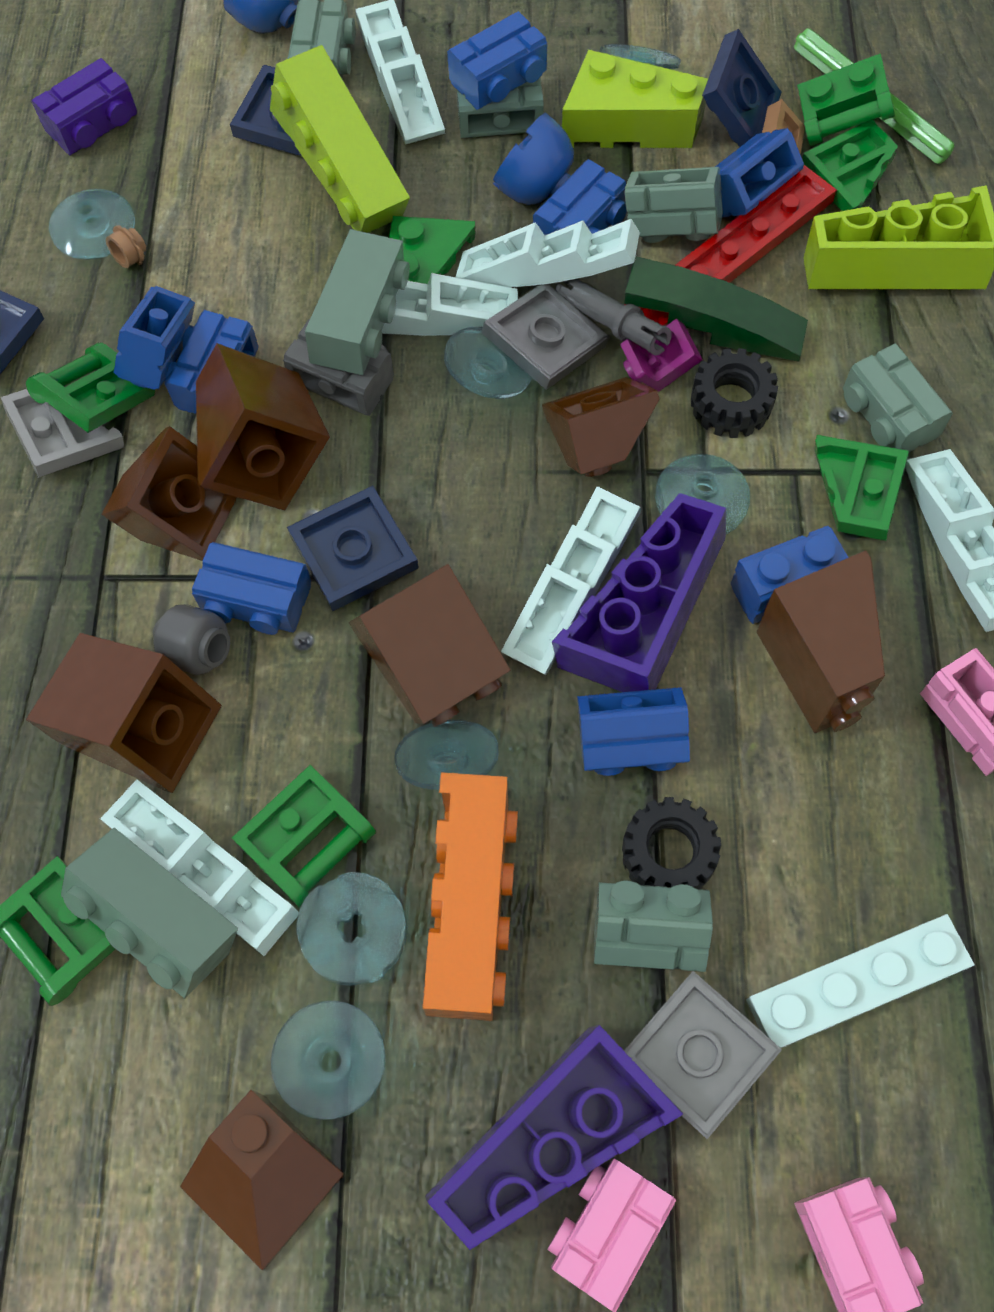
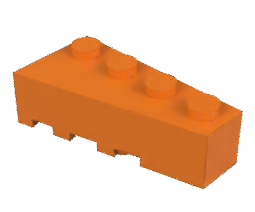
[423,772,518,1021]

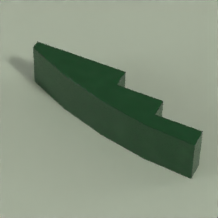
[624,256,808,362]

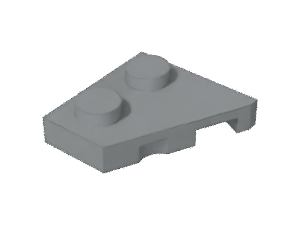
[1,389,124,478]

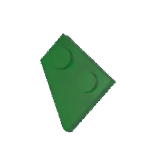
[802,120,898,211]
[389,216,476,284]
[815,435,909,541]

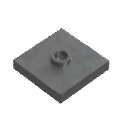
[481,284,609,390]
[624,971,782,1139]

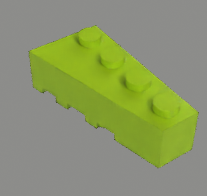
[270,45,410,233]

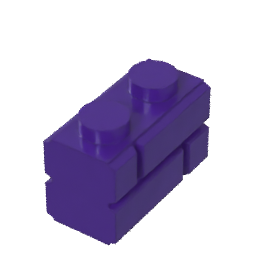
[32,58,138,156]

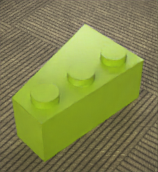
[562,49,708,148]

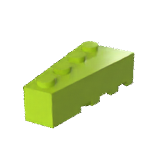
[803,185,994,289]

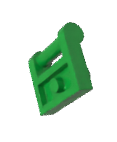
[797,53,895,147]
[26,342,155,433]
[232,765,377,908]
[0,856,115,1006]

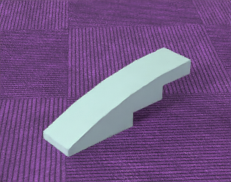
[355,0,445,145]
[456,219,640,287]
[382,273,518,336]
[905,449,994,632]
[501,487,641,675]
[100,780,300,956]

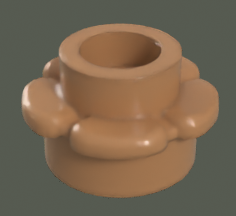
[106,225,146,268]

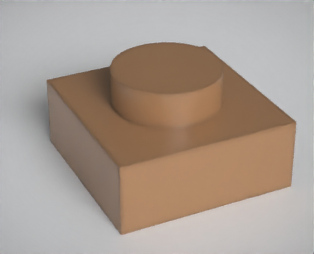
[762,99,805,154]

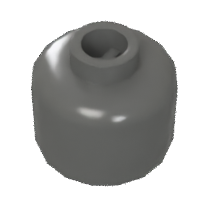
[153,604,231,675]

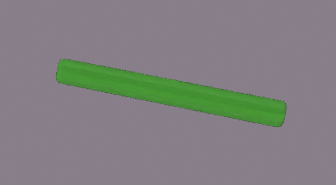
[794,28,955,164]

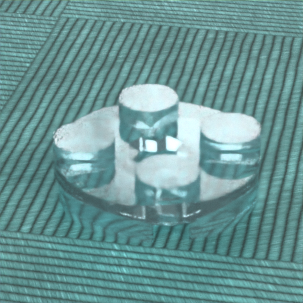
[296,872,408,986]

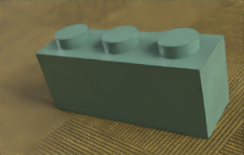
[305,229,410,375]
[61,827,238,999]

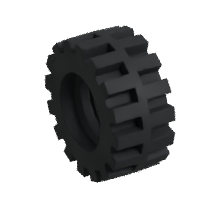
[691,348,778,438]
[622,797,721,889]

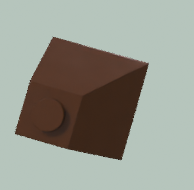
[542,377,660,477]
[101,426,237,561]
[180,1090,345,1270]

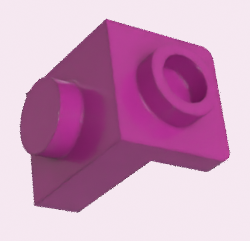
[620,319,703,392]

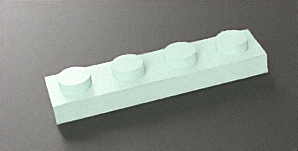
[746,914,974,1048]

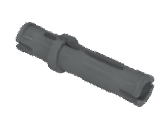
[556,278,671,355]

